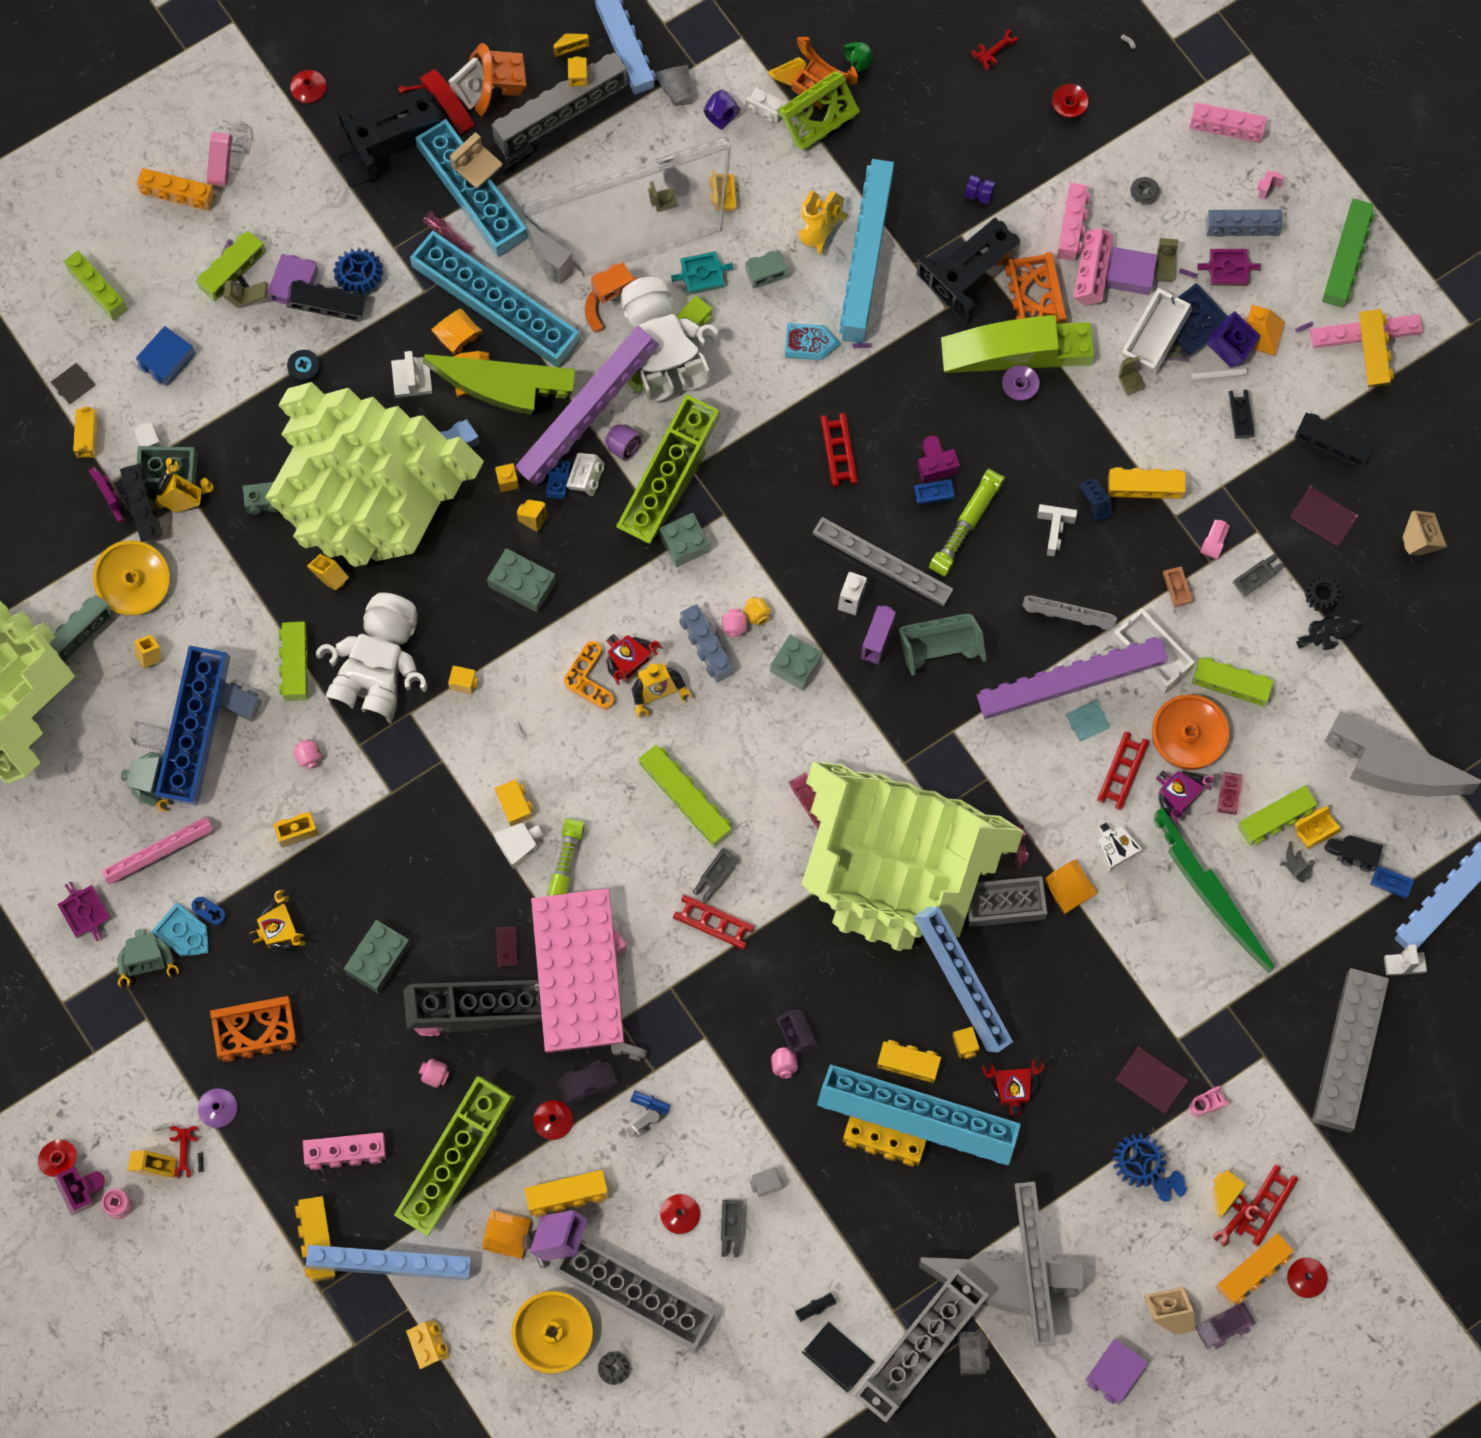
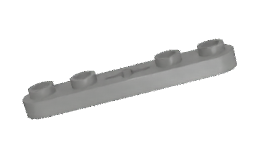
[1023,596,1117,630]

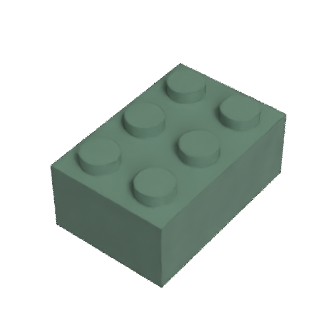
[136,446,198,490]
[487,548,557,613]
[344,920,411,994]

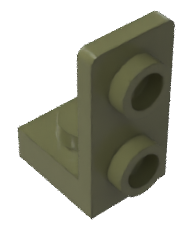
[648,181,678,212]
[1155,238,1178,282]
[224,280,268,308]
[1118,356,1144,396]

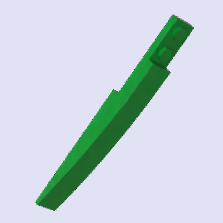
[1154,808,1275,973]

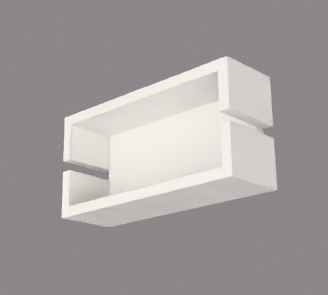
[1122,288,1192,374]
[1112,608,1195,693]

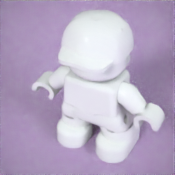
[621,277,718,402]
[316,593,427,724]

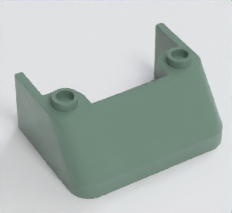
[899,614,987,675]

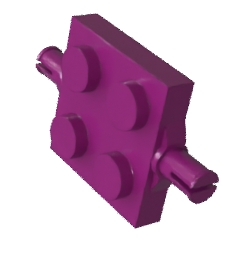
[1197,249,1261,286]
[89,467,125,523]
[57,882,111,941]

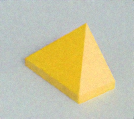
[553,33,589,57]
[767,57,806,86]

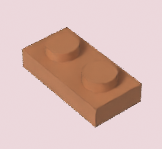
[1162,566,1193,608]

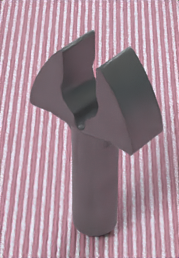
[523,1231,548,1269]

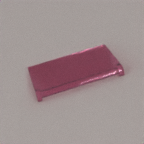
[1290,486,1359,547]
[1116,1047,1188,1114]

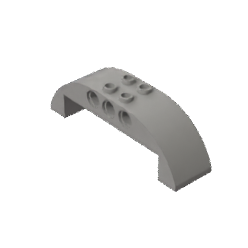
[854,1268,989,1422]

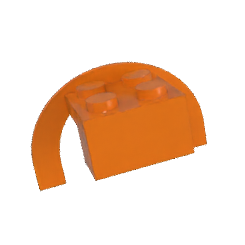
[791,37,858,109]
[469,43,526,117]
[585,262,638,333]

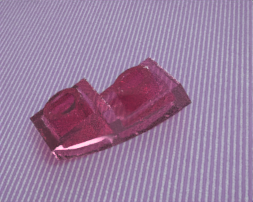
[1217,772,1242,815]
[1013,823,1029,868]
[496,926,517,967]

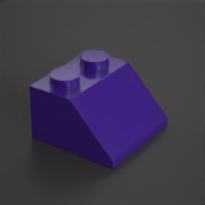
[1206,311,1260,368]

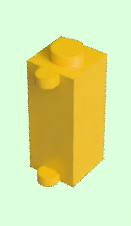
[73,407,98,458]

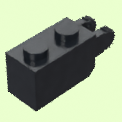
[1324,835,1383,872]

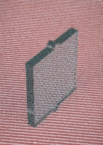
[1066,700,1110,742]

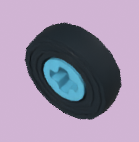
[287,349,321,383]

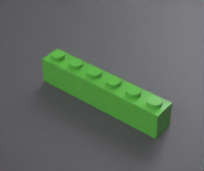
[1322,198,1375,308]

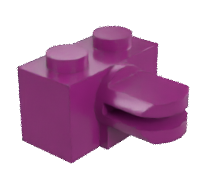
[917,436,960,484]
[55,1167,105,1216]

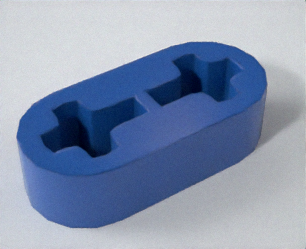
[191,897,226,926]

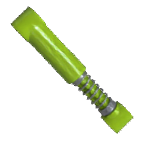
[928,469,1005,577]
[547,818,585,896]

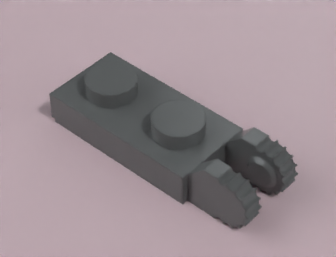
[1233,554,1285,597]
[692,848,739,902]
[721,1200,742,1257]

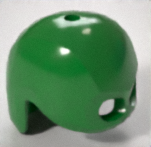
[844,42,873,72]

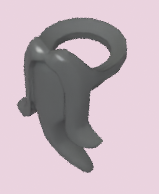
[1280,841,1315,883]

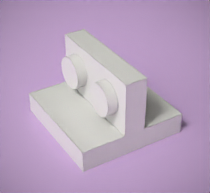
[448,58,494,110]
[391,351,432,398]

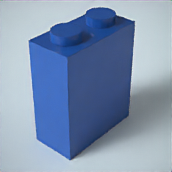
[136,326,196,386]

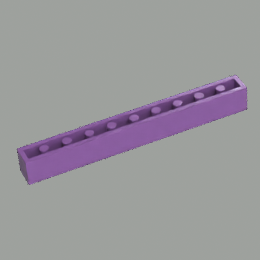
[515,325,660,486]
[977,637,1168,720]

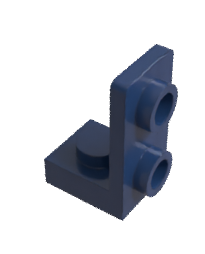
[1079,478,1113,522]

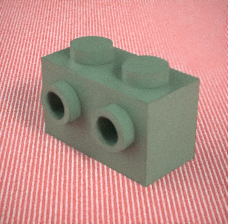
[745,250,788,288]
[243,482,278,515]

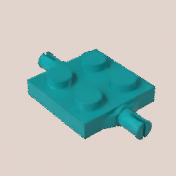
[671,251,734,294]

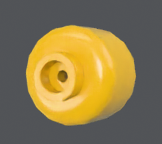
[743,597,771,626]

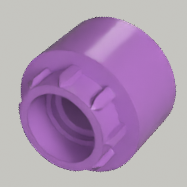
[606,424,643,461]

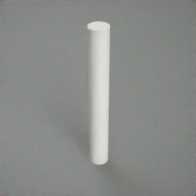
[1190,368,1247,381]

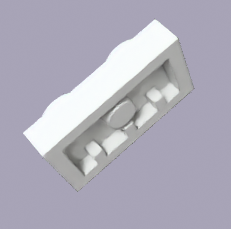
[745,87,787,123]
[566,453,605,496]

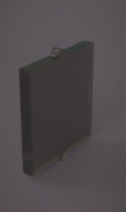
[51,363,96,405]

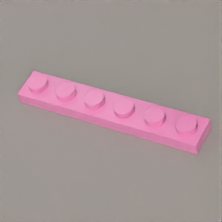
[1310,314,1423,348]
[102,816,213,885]

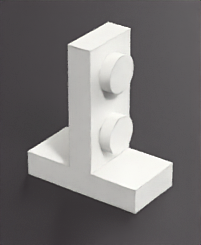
[1037,505,1077,556]
[1384,944,1427,976]

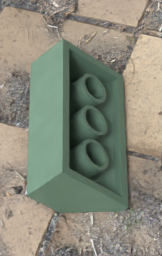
[49,595,113,663]

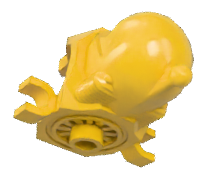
[799,190,849,254]

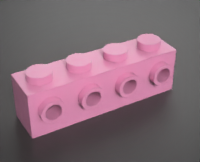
[1189,102,1267,143]
[1057,183,1090,261]
[1074,228,1113,306]
[303,1132,386,1170]

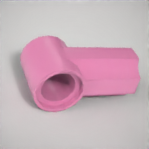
[1200,520,1230,560]

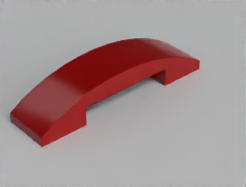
[420,69,475,136]

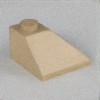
[1403,510,1447,555]
[1144,1287,1195,1335]

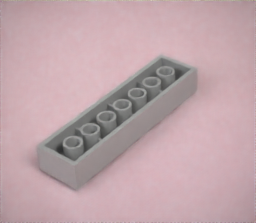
[492,52,628,156]
[1312,968,1389,1133]
[554,1239,715,1352]

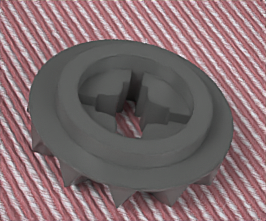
[1130,177,1160,205]
[598,1352,630,1385]

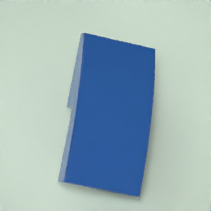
[546,460,570,500]

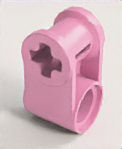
[1189,1086,1229,1117]

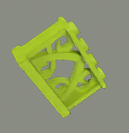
[777,71,860,150]

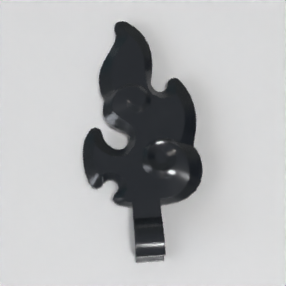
[1296,616,1363,650]

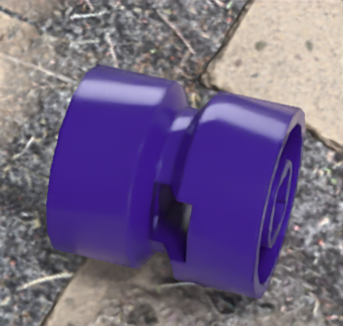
[964,174,996,205]

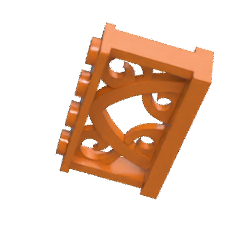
[1005,252,1066,324]
[210,996,297,1062]

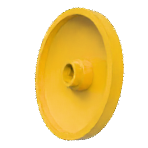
[93,540,170,616]

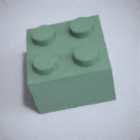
[659,513,710,568]
[770,634,823,691]

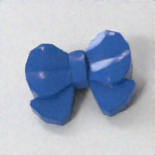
[1153,1171,1187,1202]

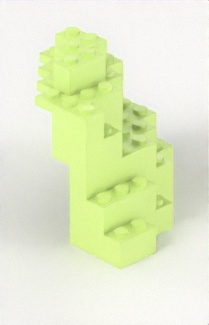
[265,382,484,567]
[0,601,75,784]
[801,762,1023,951]

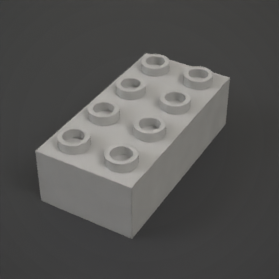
[966,876,1047,927]

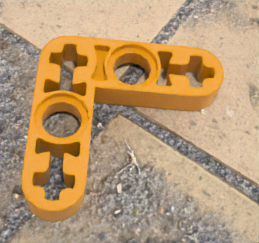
[564,641,614,710]

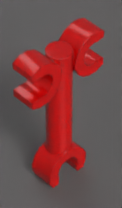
[971,29,1018,71]
[169,1126,199,1178]
[1213,1195,1262,1247]

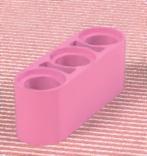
[207,132,232,187]

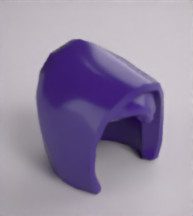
[703,89,741,130]

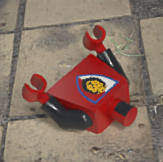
[606,634,663,685]
[982,1060,1044,1116]

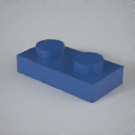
[914,479,955,505]
[1370,866,1414,899]

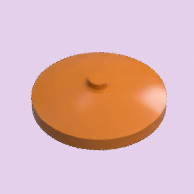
[1151,694,1229,770]

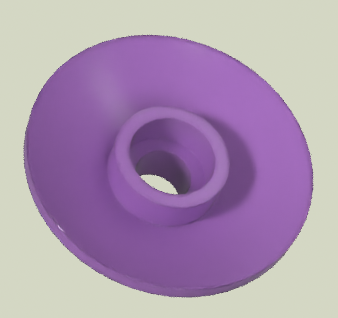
[1002,365,1040,401]
[198,1088,238,1128]

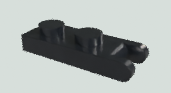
[1228,389,1254,439]

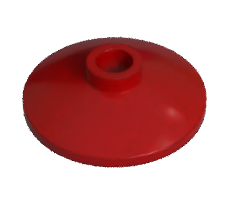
[290,70,327,104]
[1052,84,1088,118]
[533,1100,573,1140]
[38,1139,77,1177]
[660,1194,700,1234]
[1287,1258,1328,1298]

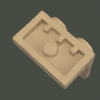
[449,132,502,189]

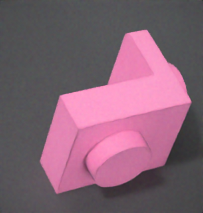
[1257,170,1284,199]

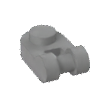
[611,1043,647,1062]
[626,1111,659,1138]

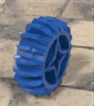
[333,247,384,296]
[1112,1133,1167,1188]

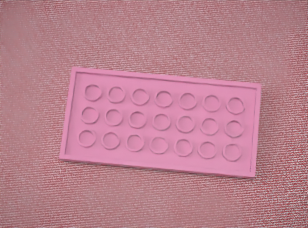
[531,888,624,1053]

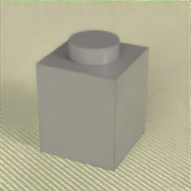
[750,1168,781,1197]

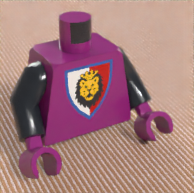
[1156,770,1216,823]

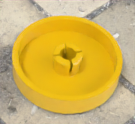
[511,1291,593,1375]

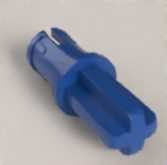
[630,1090,670,1115]

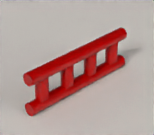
[820,413,858,487]
[1097,731,1149,810]
[673,894,755,950]
[1235,1165,1299,1247]

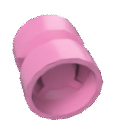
[101,1189,132,1219]

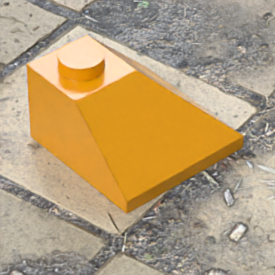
[1246,304,1285,356]

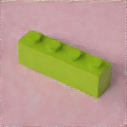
[196,230,266,301]
[64,250,128,321]
[279,622,308,701]
[1191,657,1274,707]
[1237,785,1318,846]

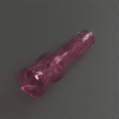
[422,211,473,254]

